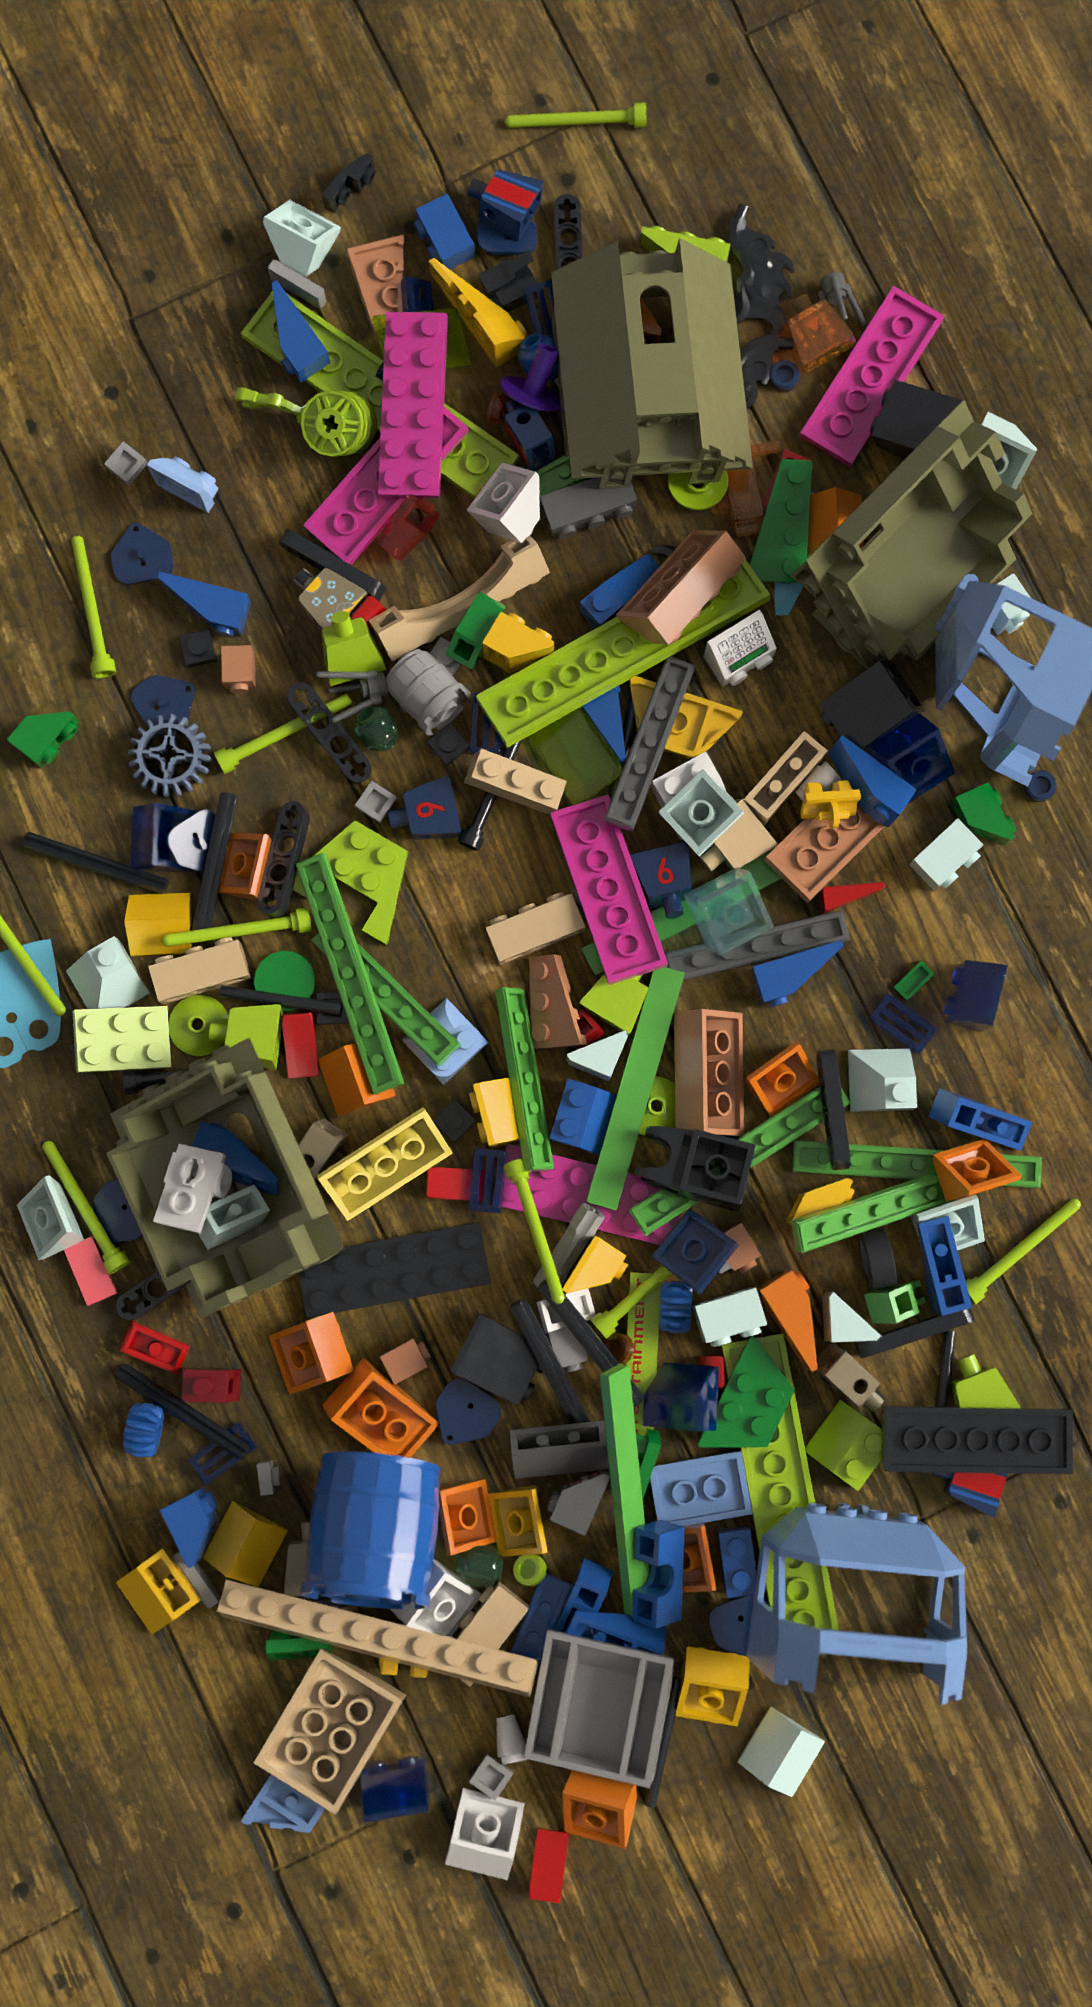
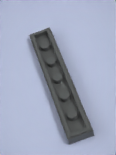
[604,656,696,832]
[665,910,850,981]

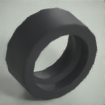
[858,1227,897,1289]

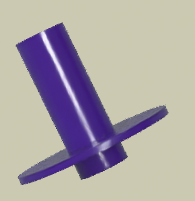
[500,343,561,412]

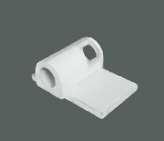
[153,1144,232,1234]

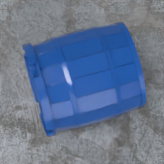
[300,1452,441,1610]

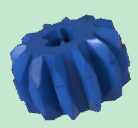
[659,1280,692,1334]
[123,1403,164,1458]

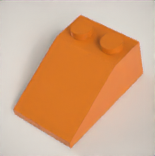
[756,1270,818,1372]
[322,1358,440,1458]

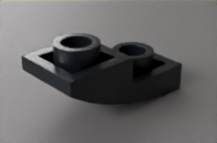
[323,153,376,213]

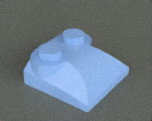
[147,457,218,513]
[402,998,488,1085]

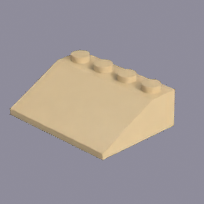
[254,1649,406,1815]

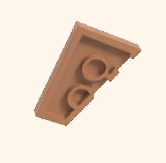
[347,235,404,336]
[529,955,587,1050]

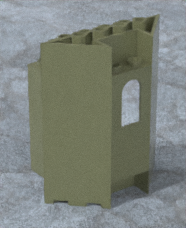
[551,238,753,489]
[789,400,1032,670]
[107,1037,345,1319]

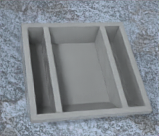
[524,1629,674,1788]

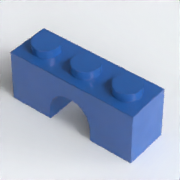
[632,1520,685,1629]

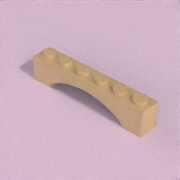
[368,536,550,661]

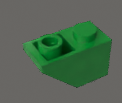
[446,592,506,669]
[7,711,80,768]
[951,782,1016,845]

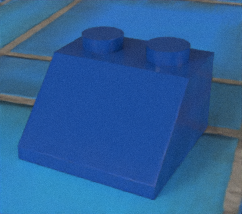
[550,1079,617,1156]
[160,1487,218,1569]

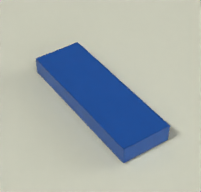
[510,1573,572,1675]

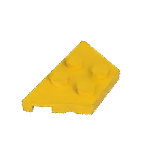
[629,676,743,760]

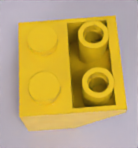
[482,612,554,673]
[469,1078,520,1148]
[786,1178,854,1226]
[116,1544,201,1635]

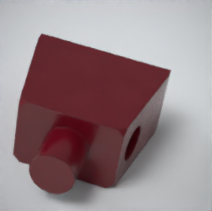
[180,1367,242,1403]

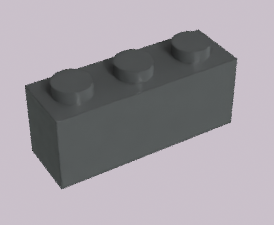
[540,477,638,539]
[510,1420,609,1479]

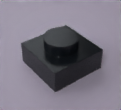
[180,630,217,668]
[427,723,470,767]
[317,992,349,1025]
[433,1099,476,1143]

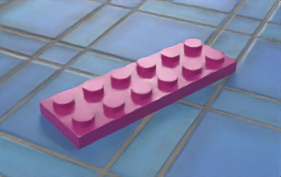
[799,286,945,468]
[378,312,448,498]
[303,407,470,565]
[550,794,668,985]
[492,1144,682,1245]

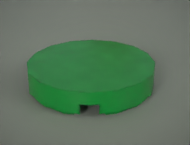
[254,951,316,1012]

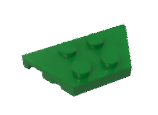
[697,1336,795,1447]

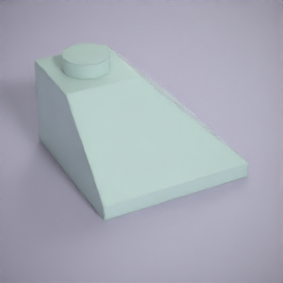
[263,200,341,277]
[981,412,1037,490]
[66,936,151,1009]
[848,1049,917,1112]

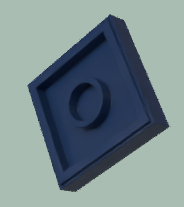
[651,1208,739,1295]

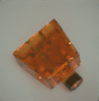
[788,294,856,374]

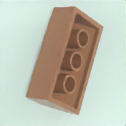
[616,530,746,645]
[674,1009,744,1136]

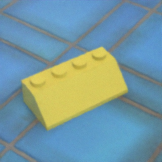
[317,1107,453,1221]

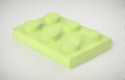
[72,1006,171,1073]

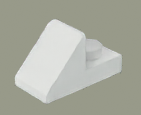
[537,1288,596,1333]

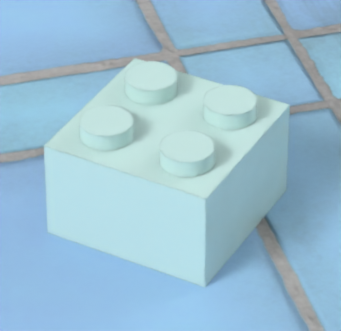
[691,1287,767,1347]

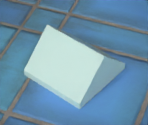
[659,769,744,856]
[566,1031,628,1082]
[17,1176,84,1260]
[910,1194,985,1250]
[822,1292,881,1342]
[737,1706,825,1797]

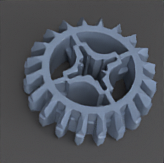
[128,714,212,797]

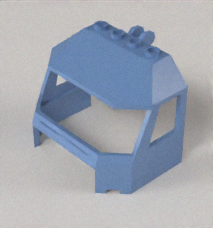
[934,573,1092,787]
[747,1503,967,1705]

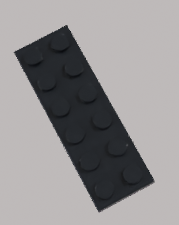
[299,1222,491,1318]
[882,1406,1073,1474]

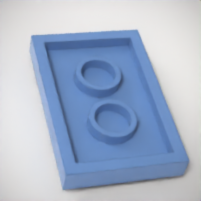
[650,1450,753,1526]

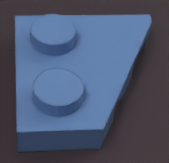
[241,1774,325,1833]

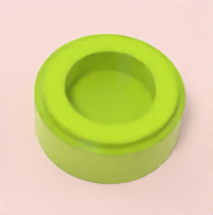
[513,1554,547,1586]

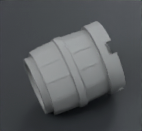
[386,649,471,736]

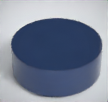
[769,360,800,393]
[1024,770,1056,802]

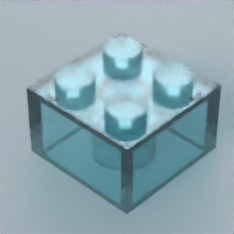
[684,867,774,955]

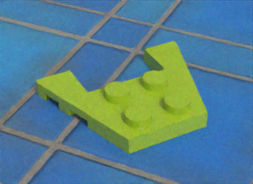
[292,821,408,945]

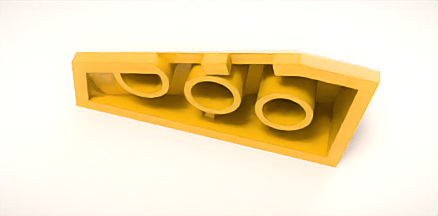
[429,258,527,368]

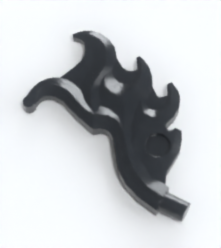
[728,204,794,335]
[740,334,794,409]

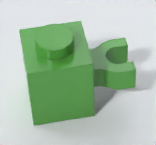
[864,1280,926,1323]

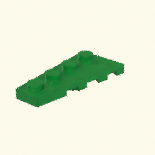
[750,459,812,584]

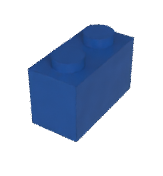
[414,193,475,270]
[716,1525,757,1598]

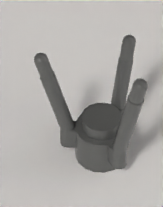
[818,272,867,351]
[316,670,388,723]

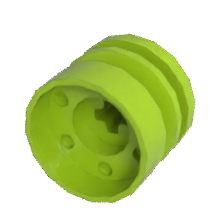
[301,390,378,457]

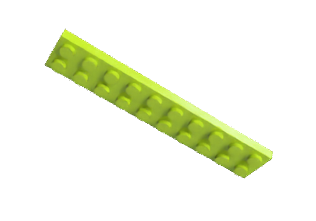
[241,291,519,499]
[476,559,770,748]
[721,1333,839,1630]

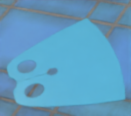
[0,939,61,1068]

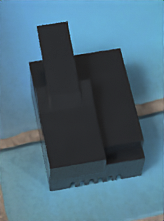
[478,250,540,313]

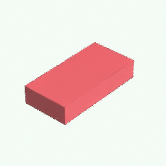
[64,1236,118,1306]

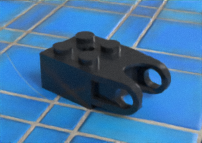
[634,1126,756,1212]

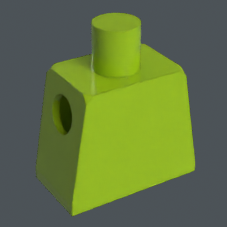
[322,611,386,686]
[579,973,649,1037]
[209,1004,284,1070]
[951,1354,1021,1408]

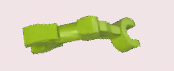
[234,387,306,426]

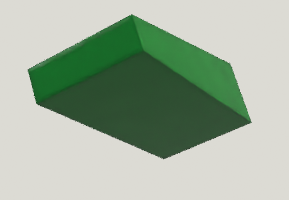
[894,960,935,1001]

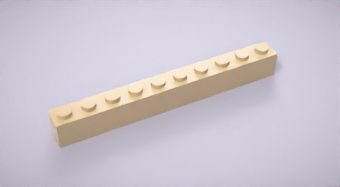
[217,1580,538,1697]

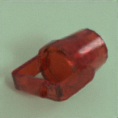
[378,494,440,561]

